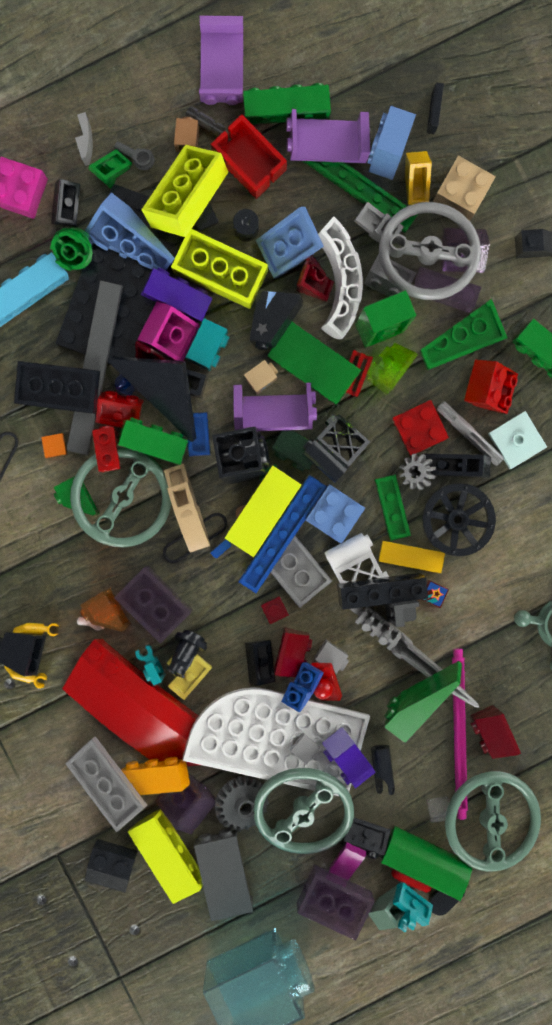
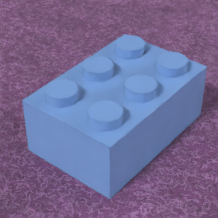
[367,106,416,180]

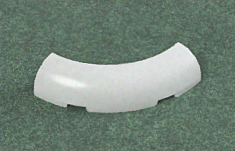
[318,217,363,339]

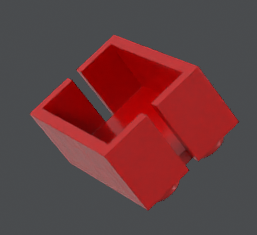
[211,114,287,199]

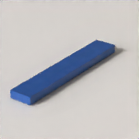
[238,475,327,593]

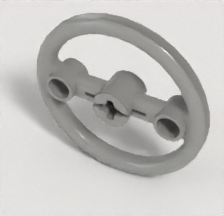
[379,202,481,300]

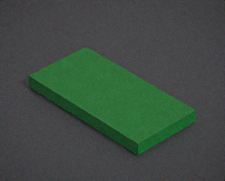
[267,322,361,406]

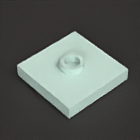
[488,411,547,469]

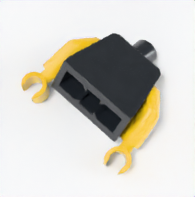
[0,623,59,688]

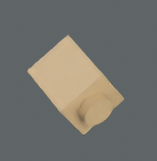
[244,360,278,395]

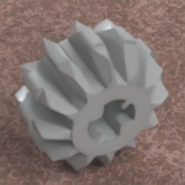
[399,454,436,490]

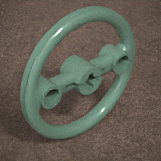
[70,447,171,548]
[253,768,354,854]
[445,771,541,872]

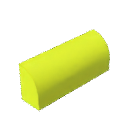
[225,466,302,557]
[128,808,203,904]

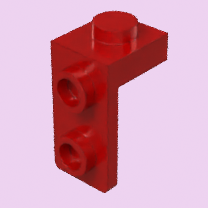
[92,426,120,472]

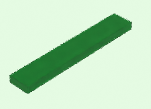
[303,161,418,233]

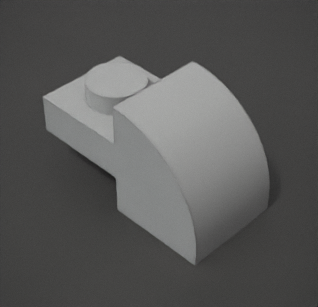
[354,202,404,243]

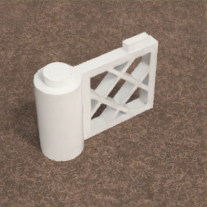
[324,533,389,583]

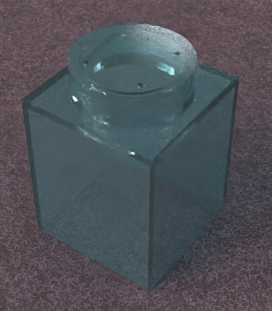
[203,928,315,1025]

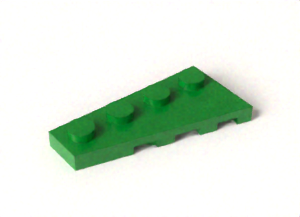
[420,299,508,371]

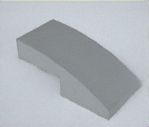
[75,112,93,166]

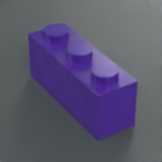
[140,268,212,323]

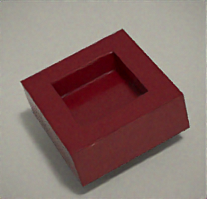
[261,596,289,624]

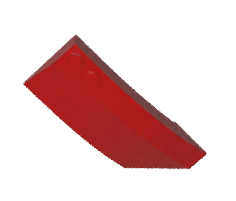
[62,639,200,767]

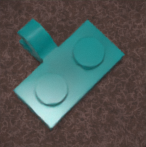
[135,645,166,686]
[393,882,433,932]

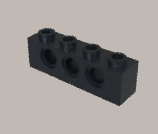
[337,573,428,610]

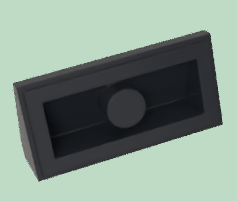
[51,178,80,227]
[245,640,275,686]

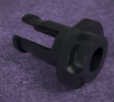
[166,630,207,679]

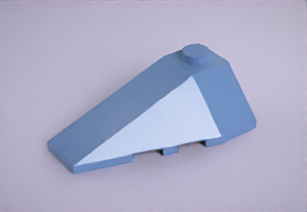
[85,193,175,270]

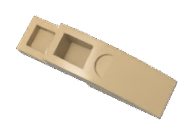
[164,463,211,553]

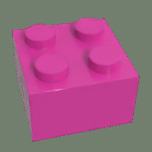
[0,156,48,219]

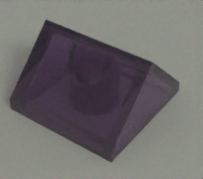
[442,228,490,273]

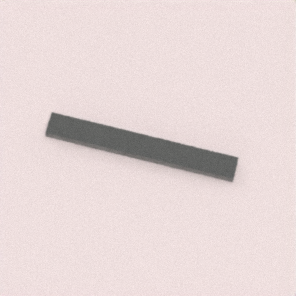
[67,281,123,455]

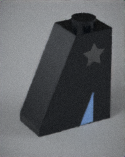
[250,290,303,350]

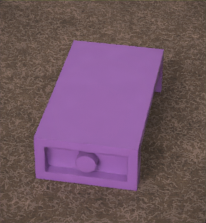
[199,16,243,105]
[286,109,370,163]
[233,383,317,431]

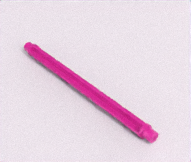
[452,648,468,820]

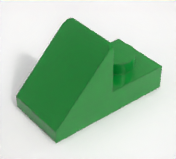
[88,149,132,189]

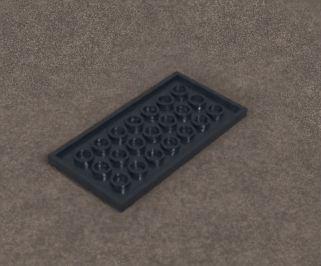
[56,184,185,364]

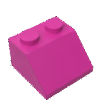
[137,301,201,361]

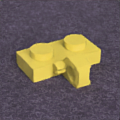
[167,654,212,700]

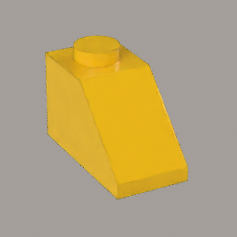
[405,151,432,205]

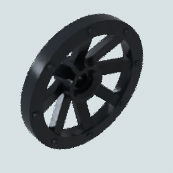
[422,483,496,556]

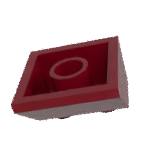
[274,627,313,677]
[470,705,521,759]

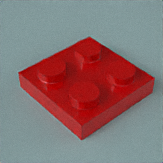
[392,400,449,456]

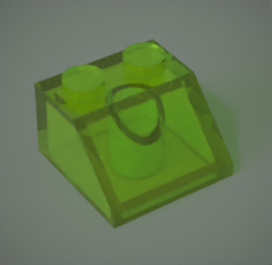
[367,343,418,395]

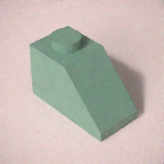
[368,882,409,930]

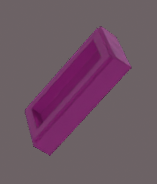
[329,843,366,880]

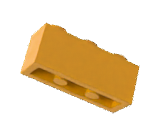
[121,757,190,795]

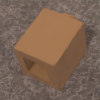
[174,117,199,152]

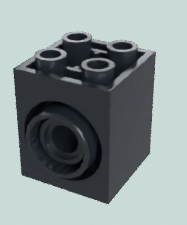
[212,426,270,485]

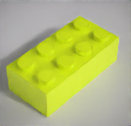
[142,145,228,237]
[171,229,268,309]

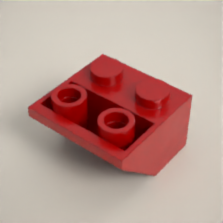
[464,360,518,414]

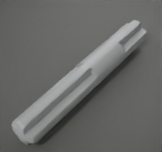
[437,402,504,466]

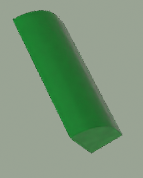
[381,826,472,901]

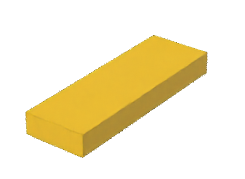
[378,541,445,573]

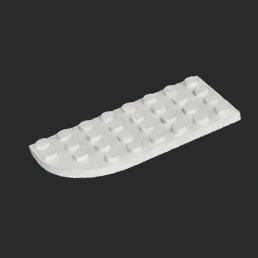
[182,688,370,796]

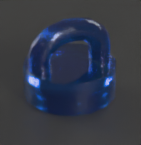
[115,374,136,395]

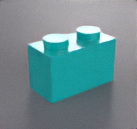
[186,318,230,371]

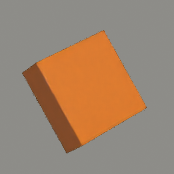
[41,433,68,458]

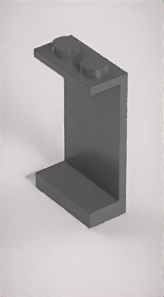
[194,828,253,921]

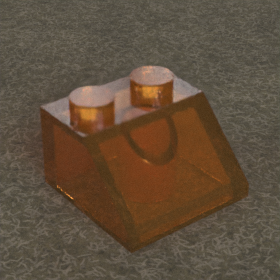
[80,588,131,632]

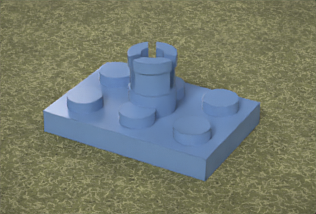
[256,207,324,279]

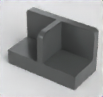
[385,600,420,627]

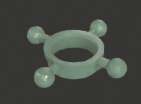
[514,600,552,670]

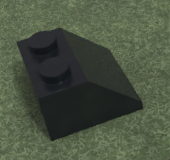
[85,839,138,893]

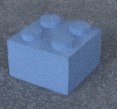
[305,484,365,544]

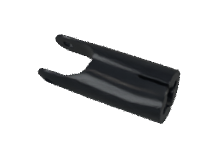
[371,745,395,795]

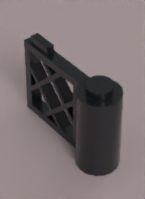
[302,414,370,483]

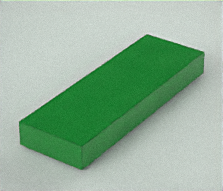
[374,474,411,541]

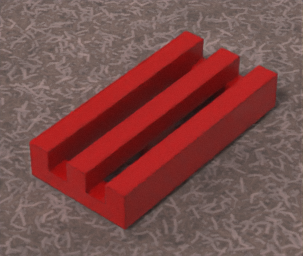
[346,350,373,398]

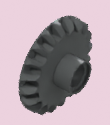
[215,776,269,832]

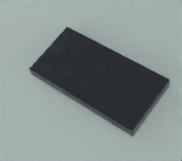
[14,361,100,414]

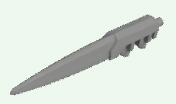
[350,606,479,708]

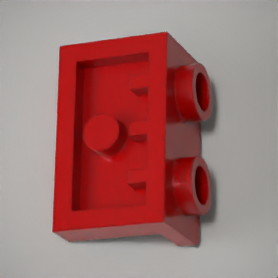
[95,391,144,428]

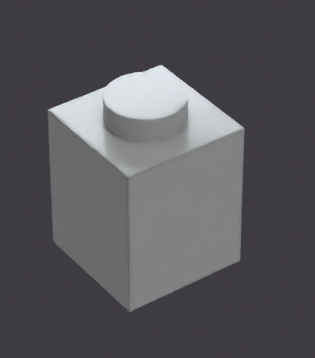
[314,639,349,674]

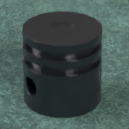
[233,209,259,242]

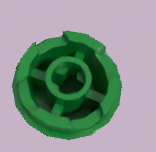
[50,228,93,271]

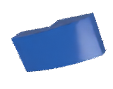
[281,662,324,712]

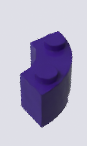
[322,727,376,789]

